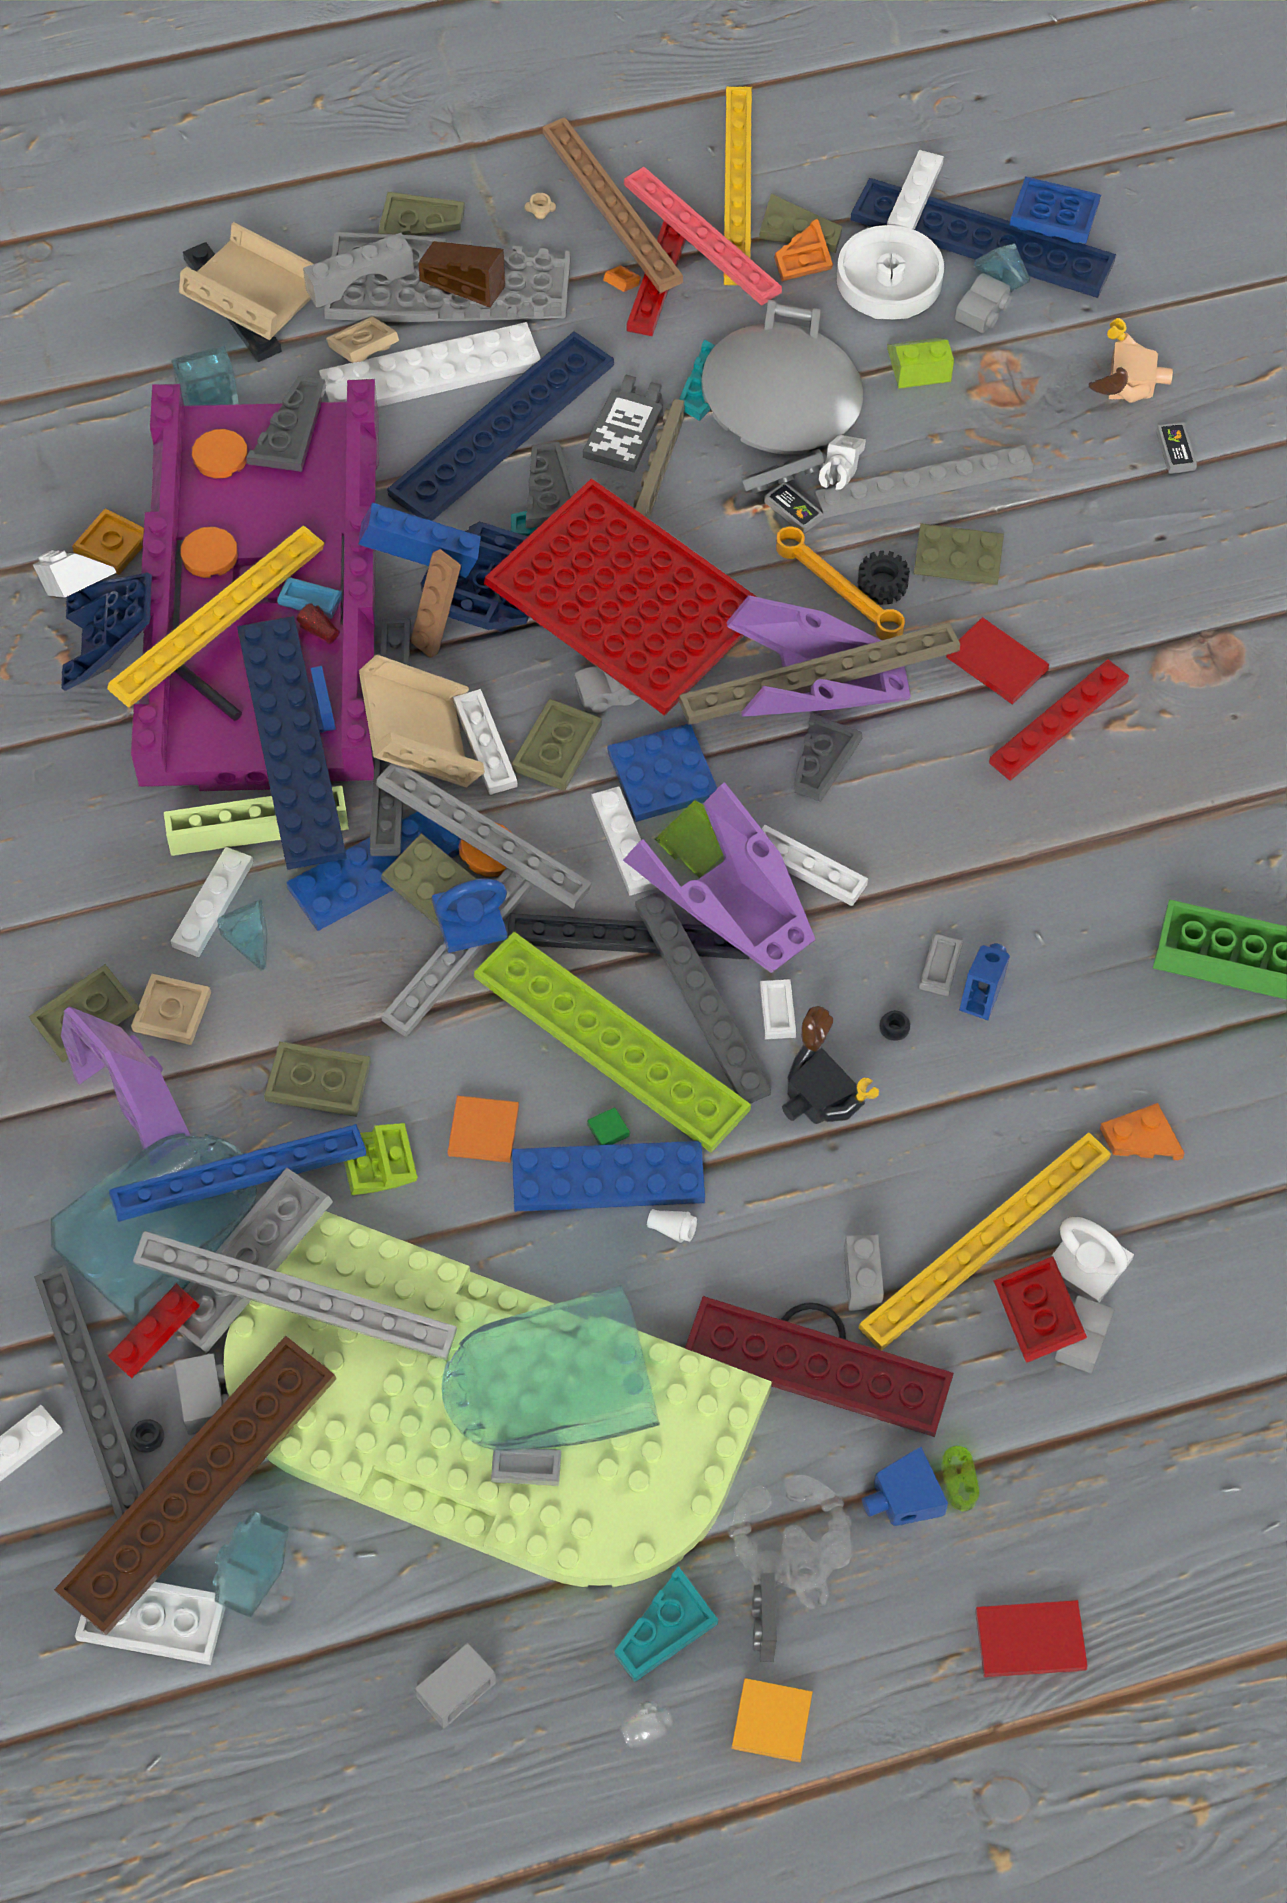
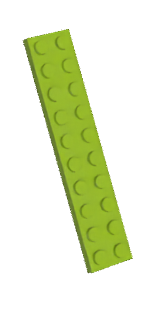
[474,932,751,1153]

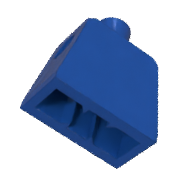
[959,943,1010,1020]
[862,1447,948,1526]

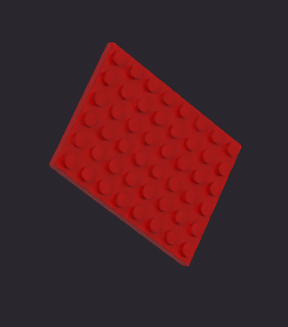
[484,478,757,716]

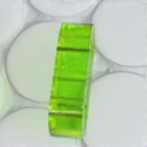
[941,1446,979,1511]

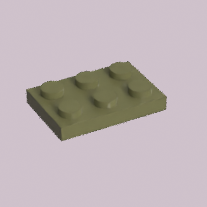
[914,523,1004,585]
[511,699,602,791]
[381,833,476,928]
[28,964,140,1063]
[264,1041,371,1117]

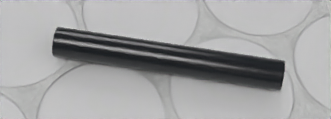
[174,664,242,721]

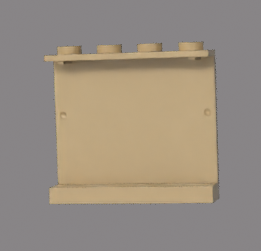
[179,222,313,340]
[359,655,485,788]

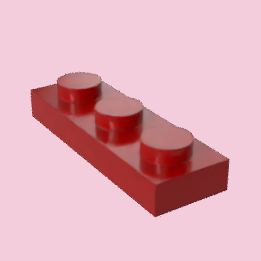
[108,1283,200,1379]

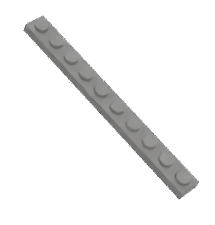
[133,1231,457,1360]

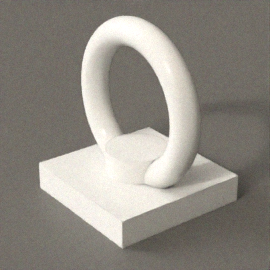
[1052,1217,1134,1303]

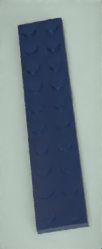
[850,178,1116,298]
[387,331,614,521]
[237,616,347,870]

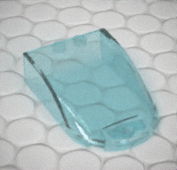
[51,1133,257,1326]
[442,1285,660,1451]

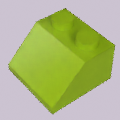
[887,338,954,389]

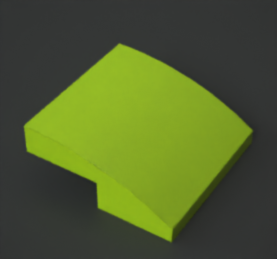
[344,1123,418,1195]

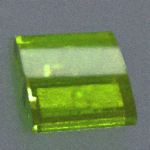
[655,800,723,878]

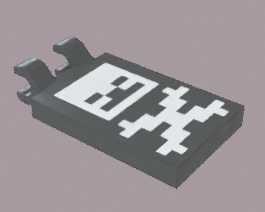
[583,374,663,473]

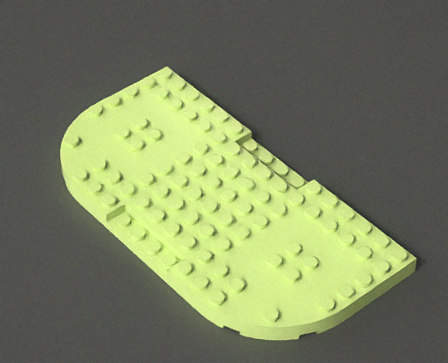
[224,1211,772,1587]

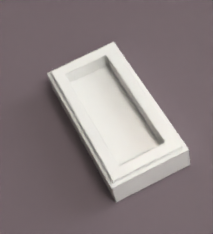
[759,979,796,1040]

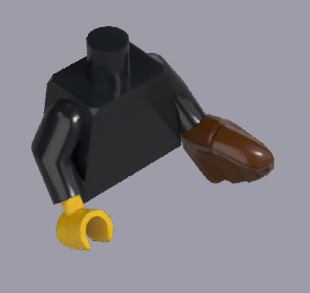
[782,1006,879,1124]

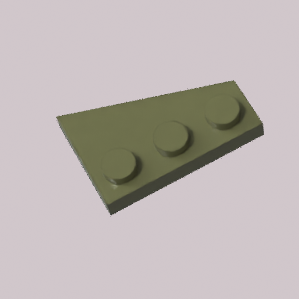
[378,192,465,236]
[759,194,842,253]

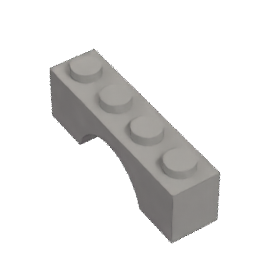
[303,233,414,308]

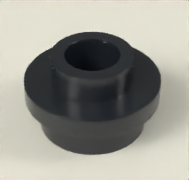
[879,1010,910,1041]
[130,1419,164,1452]

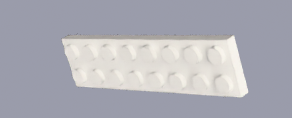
[319,322,541,407]

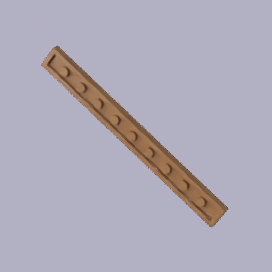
[542,117,684,293]

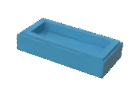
[277,577,342,619]

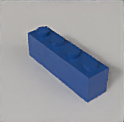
[358,502,481,578]

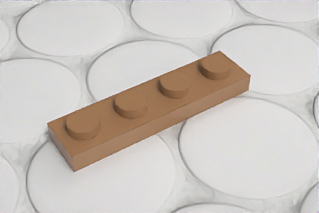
[411,549,461,658]

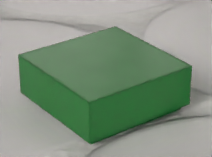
[587,1107,630,1145]

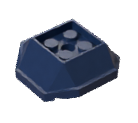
[420,521,529,632]

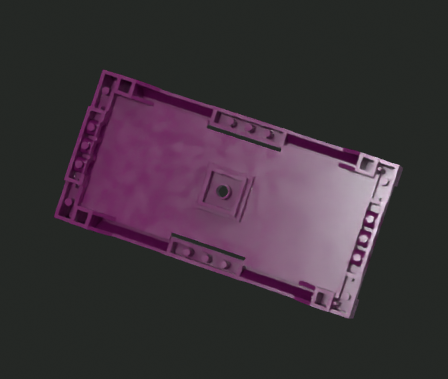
[131,379,379,792]

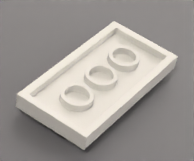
[75,1582,228,1665]

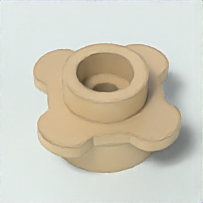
[525,193,556,219]

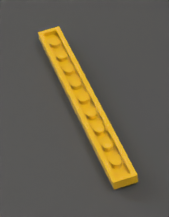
[723,86,752,285]
[107,525,325,708]
[859,1132,1111,1351]

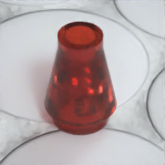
[296,603,340,644]

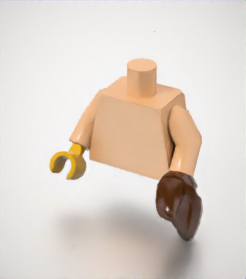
[1088,318,1173,403]

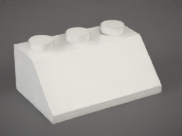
[33,550,116,597]

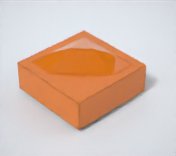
[603,265,641,292]

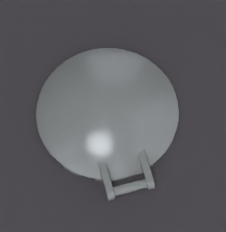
[701,300,863,454]

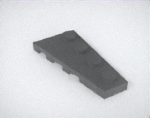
[246,376,326,472]
[526,442,575,529]

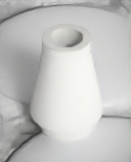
[647,1209,697,1243]

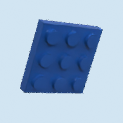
[1009,176,1101,244]
[607,724,717,822]

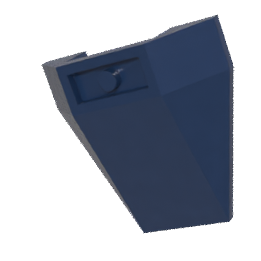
[61,572,152,691]

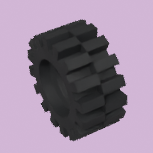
[857,550,910,605]

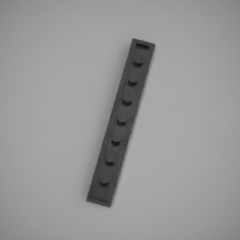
[507,913,749,960]

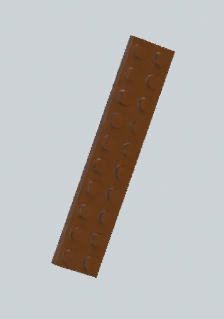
[54,1336,336,1636]

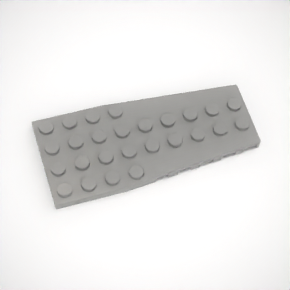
[324,232,570,322]

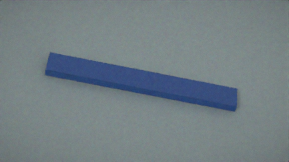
[109,1124,366,1222]

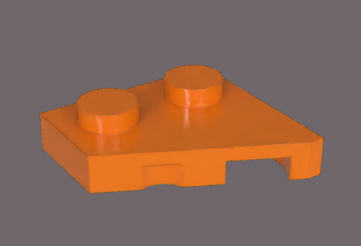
[774,219,833,281]
[1100,1103,1185,1160]

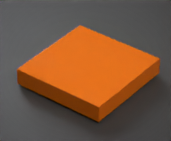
[448,1096,519,1163]

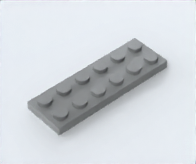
[177,1168,333,1353]

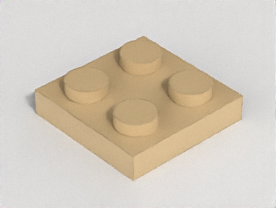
[326,316,399,363]
[131,974,211,1045]

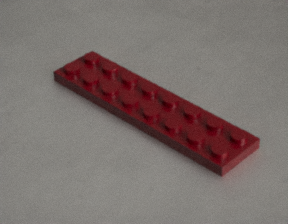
[685,1296,954,1437]

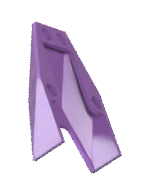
[727,595,911,717]
[623,782,816,973]
[61,1007,190,1164]

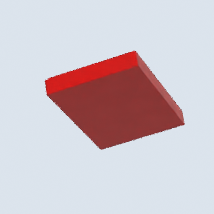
[946,617,1049,705]
[993,1256,1087,1363]
[975,1600,1088,1677]

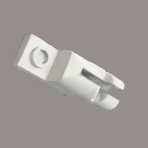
[819,435,866,490]

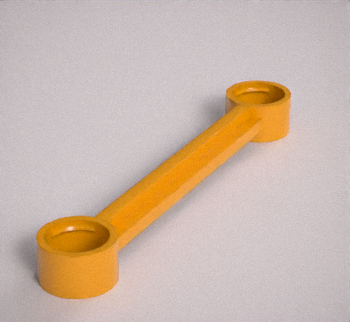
[776,526,905,640]

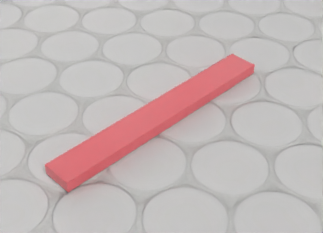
[624,167,782,306]

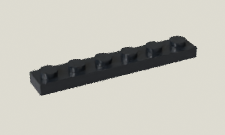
[183,242,282,362]

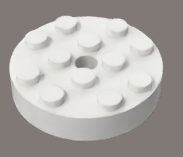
[837,225,944,320]

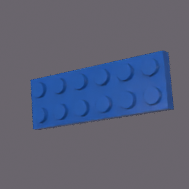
[286,812,461,931]
[512,1141,705,1212]

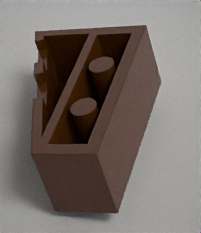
[418,241,505,308]

